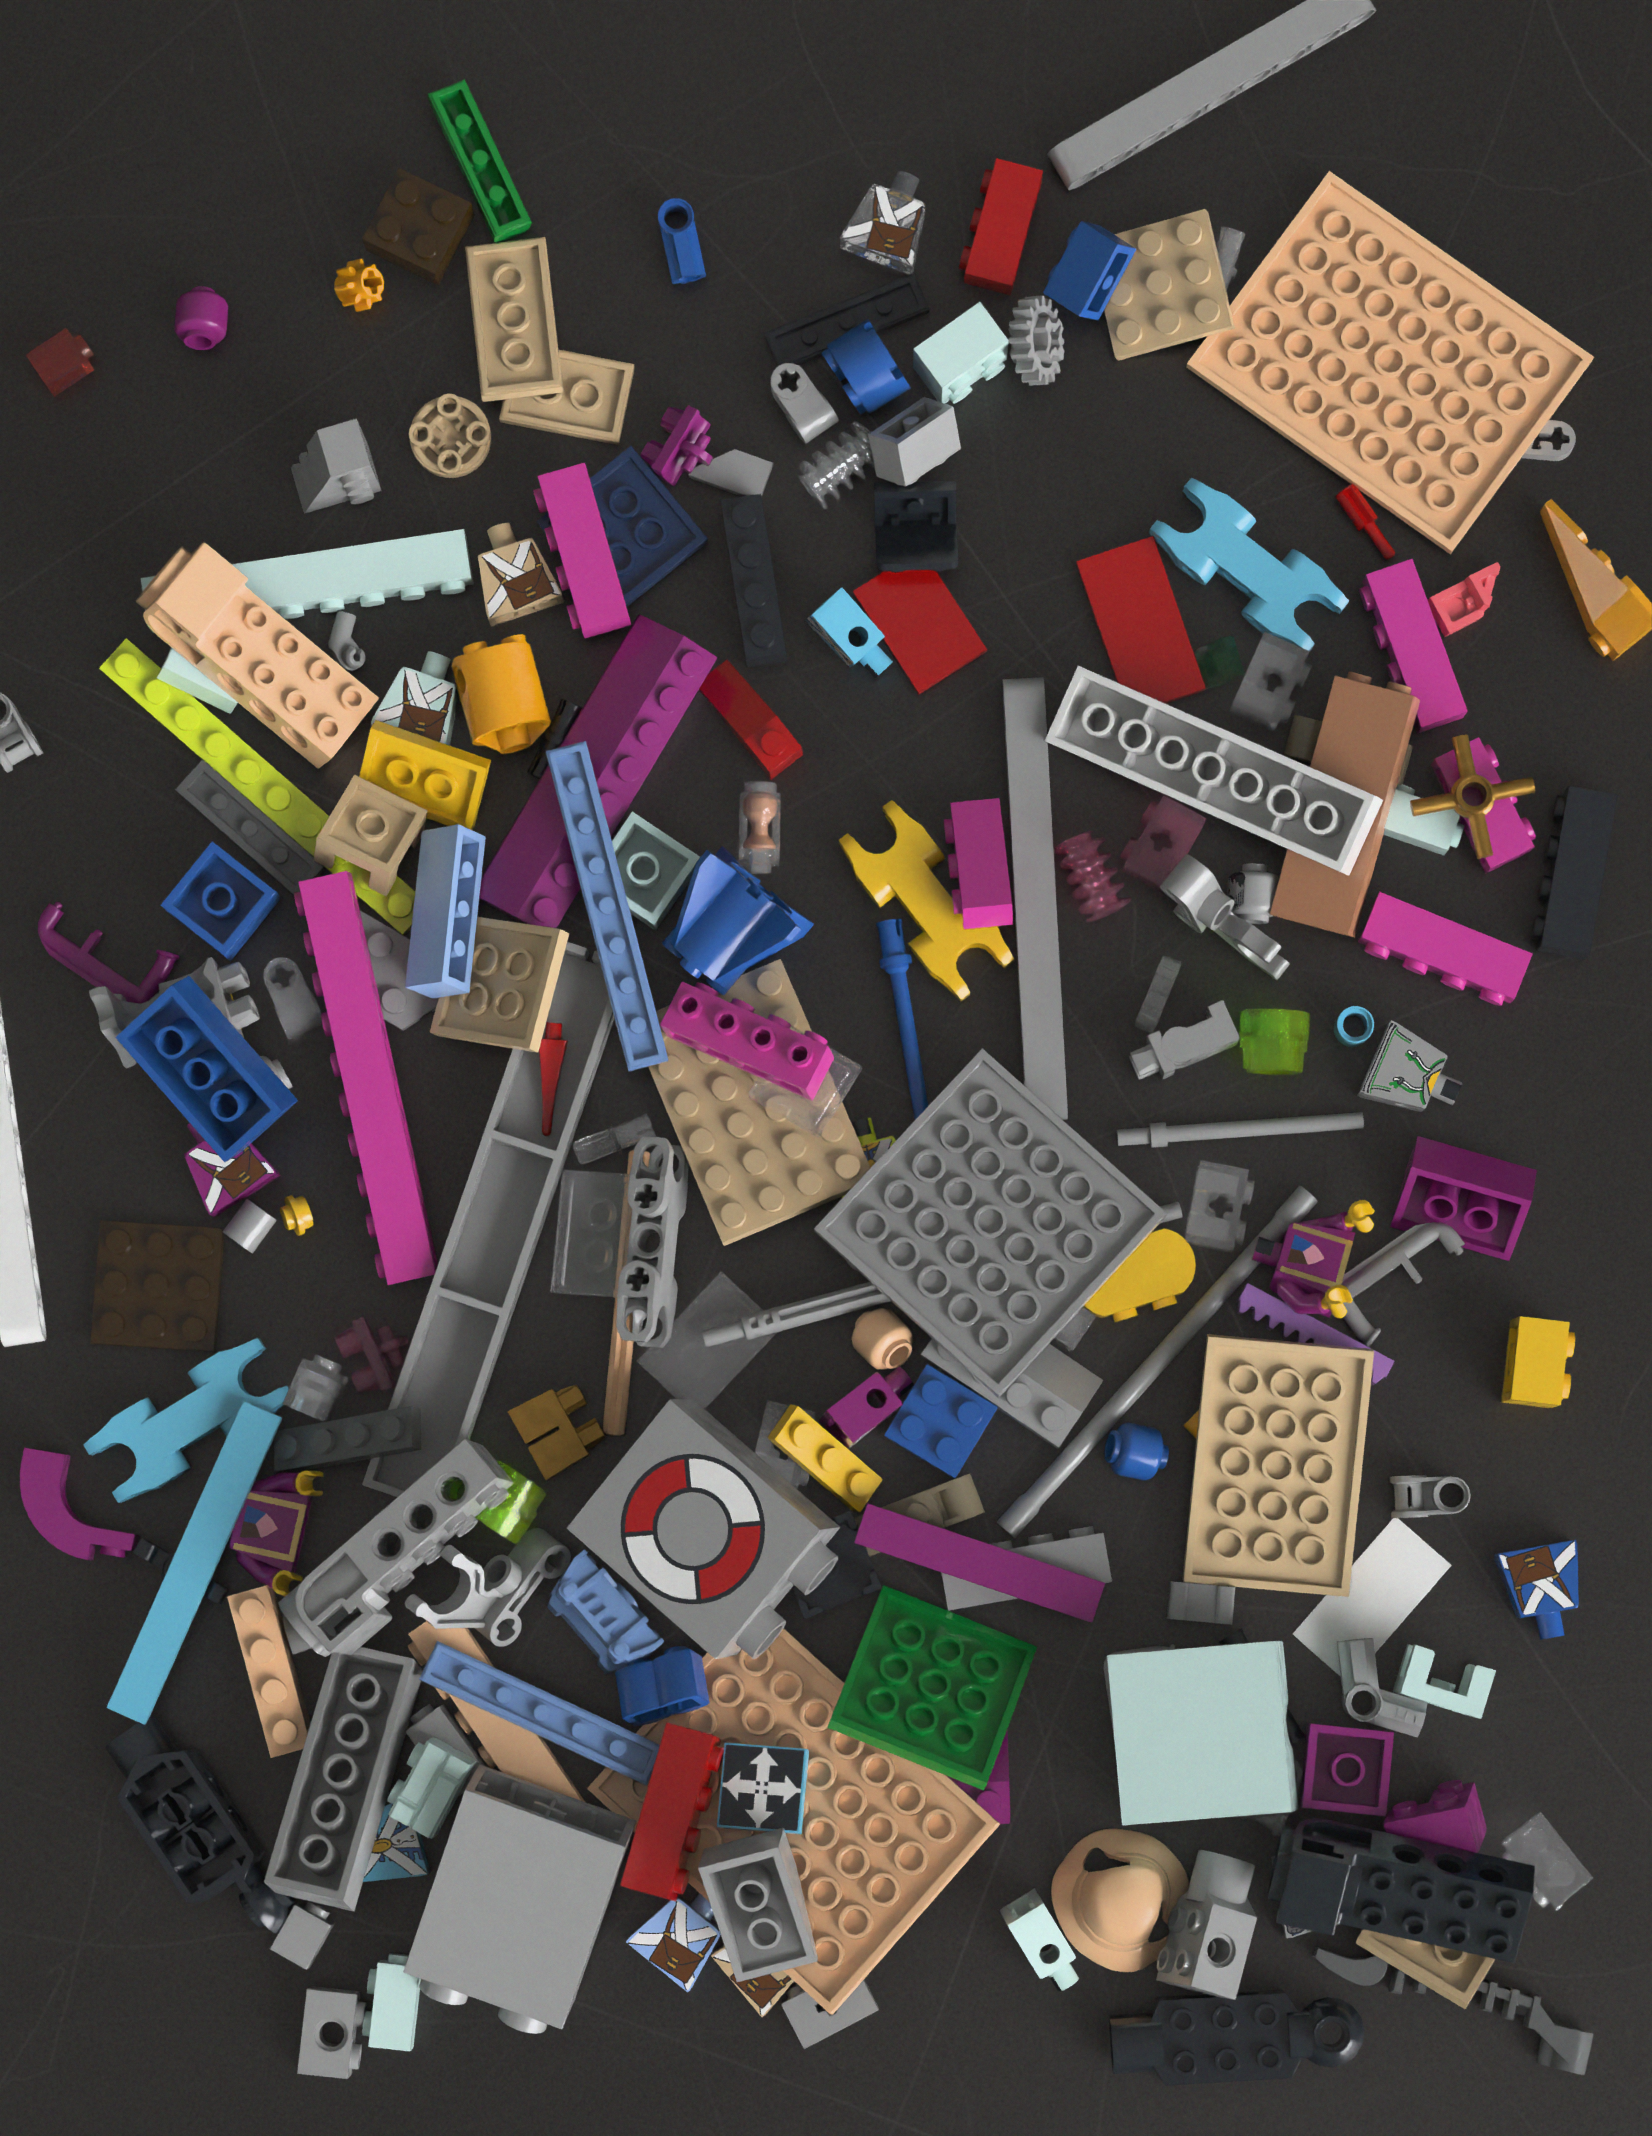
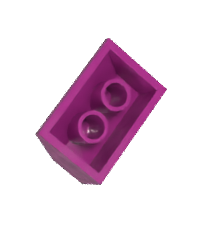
[1390,1136,1537,1261]

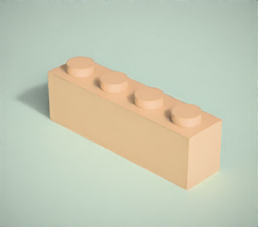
[227,1585,311,1758]

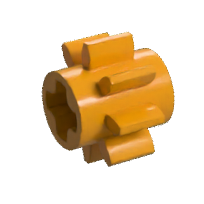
[334,258,384,312]

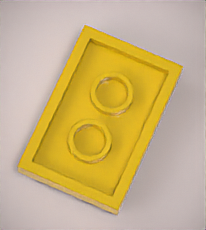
[359,720,491,830]

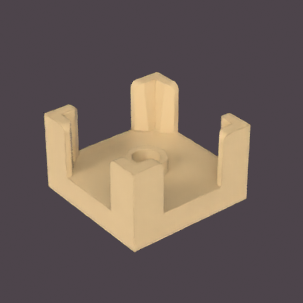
[313,775,428,896]

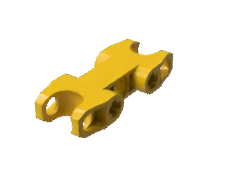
[838,800,1014,1002]

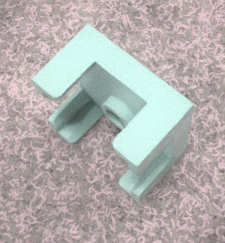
[1393,1644,1496,1719]

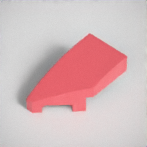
[1428,562,1500,637]

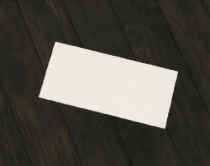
[1293,1518,1452,1677]

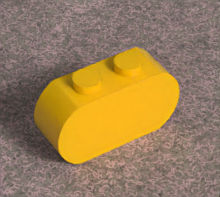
[1083,1228,1196,1323]

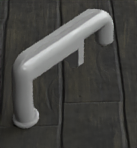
[1341,1222,1465,1347]

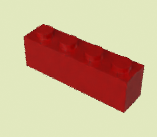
[620,1722,724,1902]

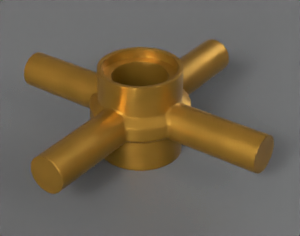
[1410,735,1535,859]

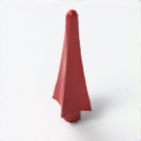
[539,1022,568,1136]

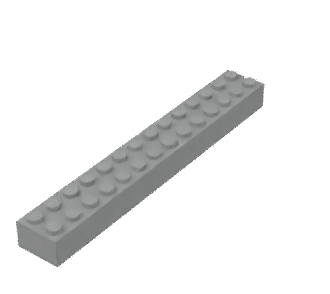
[362,942,615,1497]

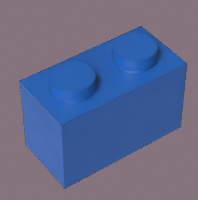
[1043,221,1136,320]

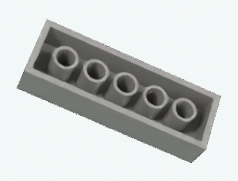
[264,1647,423,1912]

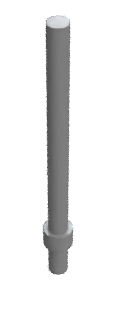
[1116,1112,1364,1148]

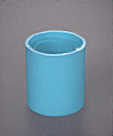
[1334,1006,1374,1047]

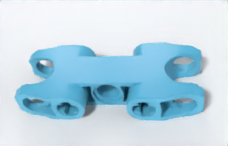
[1149,478,1349,656]
[83,1338,295,1503]

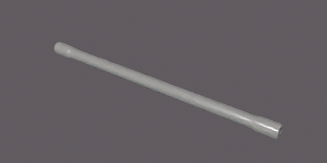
[997,1186,1318,1538]

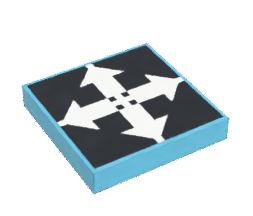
[717,1743,809,1834]

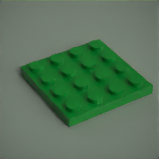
[827,1585,1037,1791]

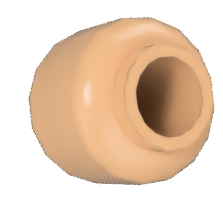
[852,1308,913,1370]

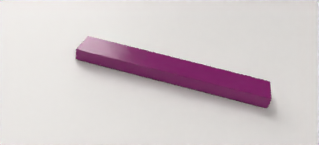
[854,1503,1105,1623]

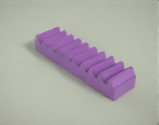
[1236,1283,1394,1385]

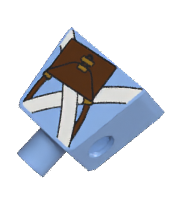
[626,1893,721,1992]

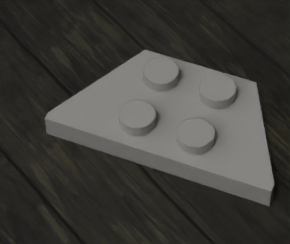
[360,911,438,1031]

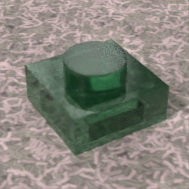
[1194,636,1245,689]

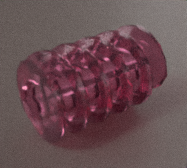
[1053,831,1131,923]

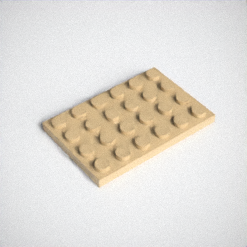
[648,959,870,1246]
[1182,1334,1374,1597]

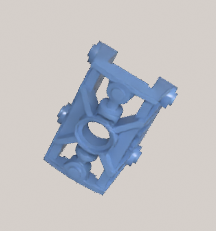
[547,1549,664,1674]

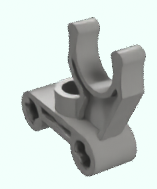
[1160,854,1290,980]
[405,1528,571,1647]

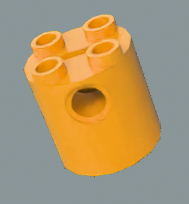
[451,634,551,754]

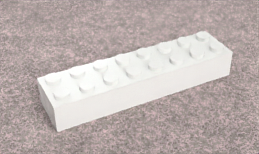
[1045,666,1383,876]

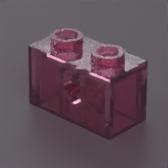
[1120,795,1207,895]

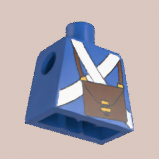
[1494,1540,1579,1640]

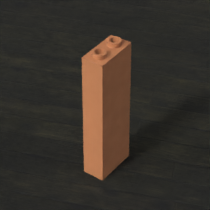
[1270,672,1420,938]

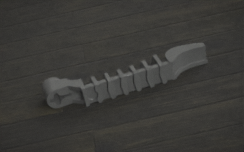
[1313,1946,1594,2075]

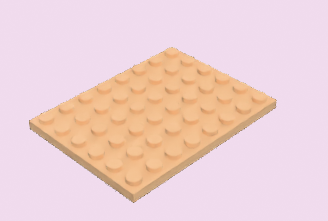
[1186,171,1594,555]
[587,1628,1000,2015]

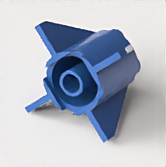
[662,846,814,995]

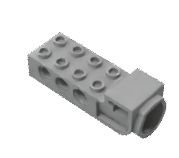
[278,1439,514,1657]

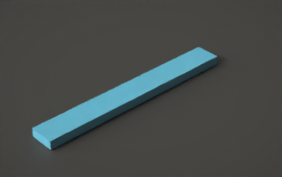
[106,1401,282,1725]

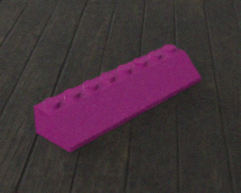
[479,614,718,928]

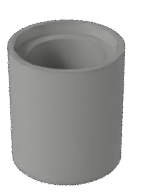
[223,1199,277,1254]

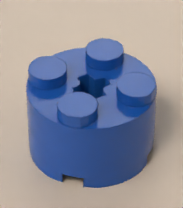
[821,319,911,415]

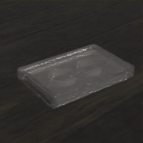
[550,1170,632,1298]
[637,1271,778,1409]

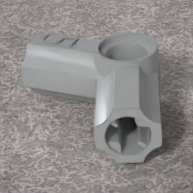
[1337,1638,1428,1738]

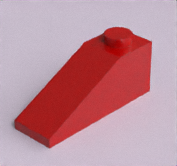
[699,660,803,780]

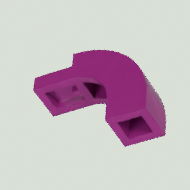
[20,1448,140,1560]

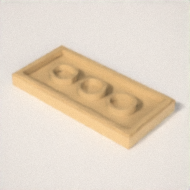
[465,237,563,402]

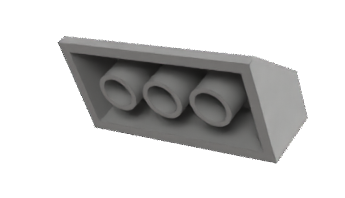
[921,1339,1103,1449]

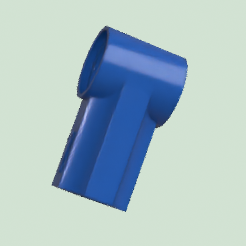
[658,198,706,284]

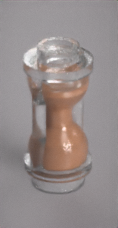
[739,782,781,874]

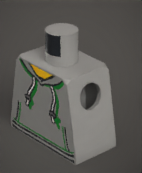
[1357,1020,1462,1112]

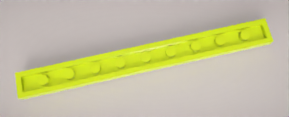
[99,638,415,936]

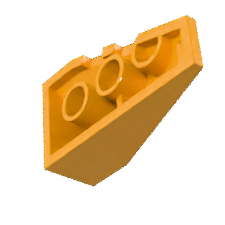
[1540,499,1652,661]

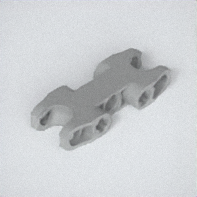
[616,1136,689,1348]

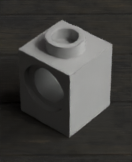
[270,1901,335,1970]

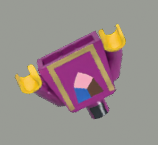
[1252,1200,1375,1318]
[229,1470,324,1596]

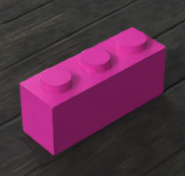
[1431,737,1536,873]
[944,798,1013,929]

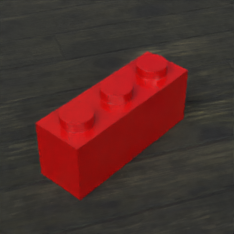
[959,158,1043,295]

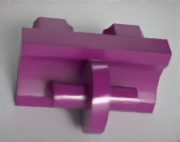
[641,405,713,487]

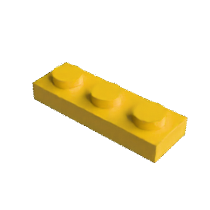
[767,1404,883,1513]

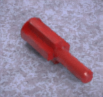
[1335,484,1395,560]

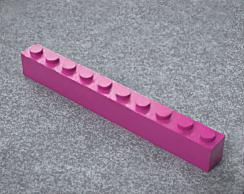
[294,871,438,1285]

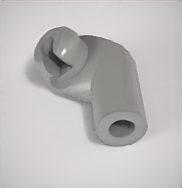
[328,611,365,671]

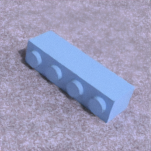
[405,824,486,999]

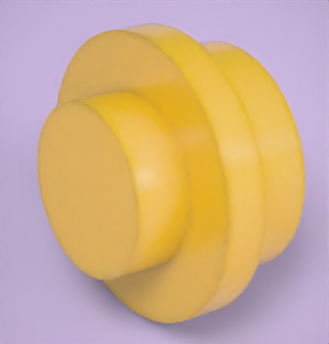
[280,1195,313,1236]

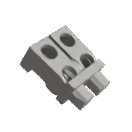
[1129,1000,1240,1080]

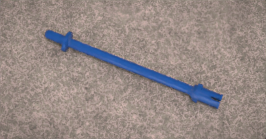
[876,919,929,1120]

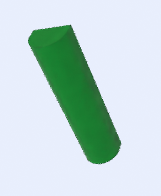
[427,79,532,243]

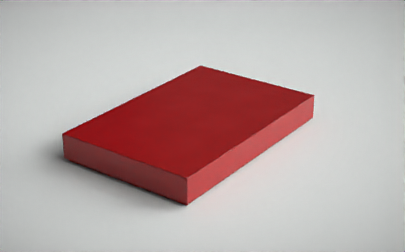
[853,570,987,695]

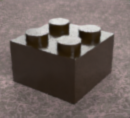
[362,168,475,286]

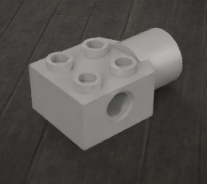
[1156,1850,1257,2000]

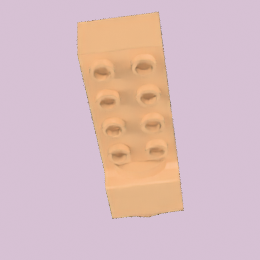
[136,542,379,769]

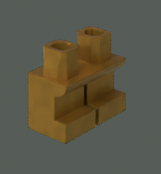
[508,1385,606,1481]

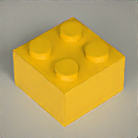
[1501,1316,1575,1408]

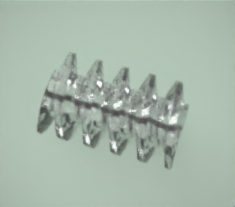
[798,422,875,510]

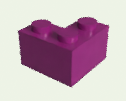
[1383,1780,1487,1853]

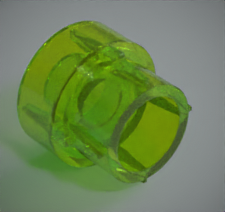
[1239,1009,1310,1075]
[475,1460,546,1545]

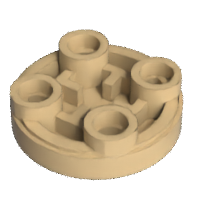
[409,394,491,478]

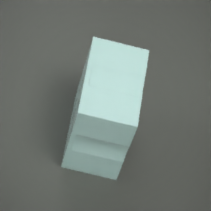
[1107,1641,1299,1825]

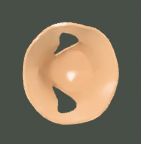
[1051,1829,1189,1972]

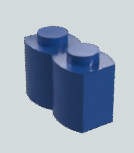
[615,1646,710,1726]

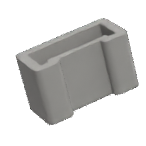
[1167,1581,1235,1625]

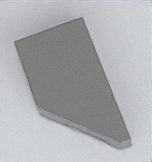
[689,449,773,497]

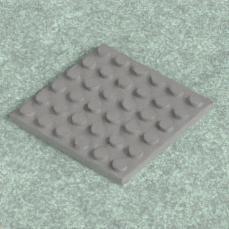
[814,1048,1167,1398]

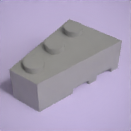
[291,419,382,514]

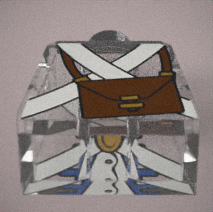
[840,171,926,275]

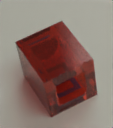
[26,328,94,397]

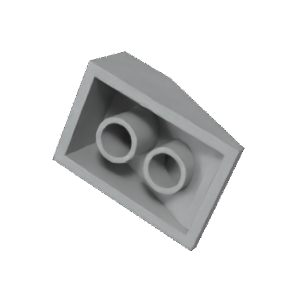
[698,1828,818,1982]

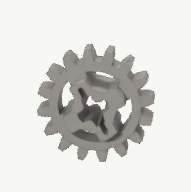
[1009,296,1065,386]

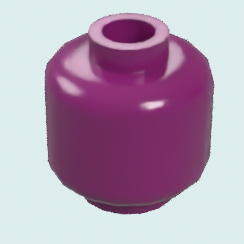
[174,286,228,350]

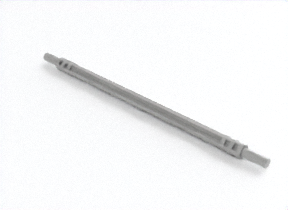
[702,1202,1183,1347]

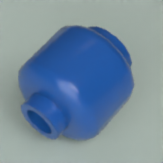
[1104,1422,1169,1481]

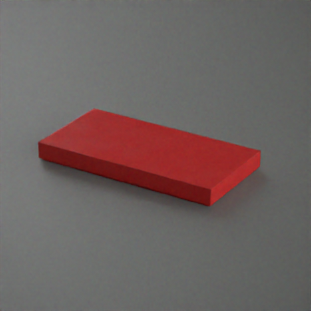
[1076,536,1206,704]

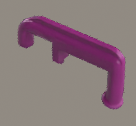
[38,902,180,1004]

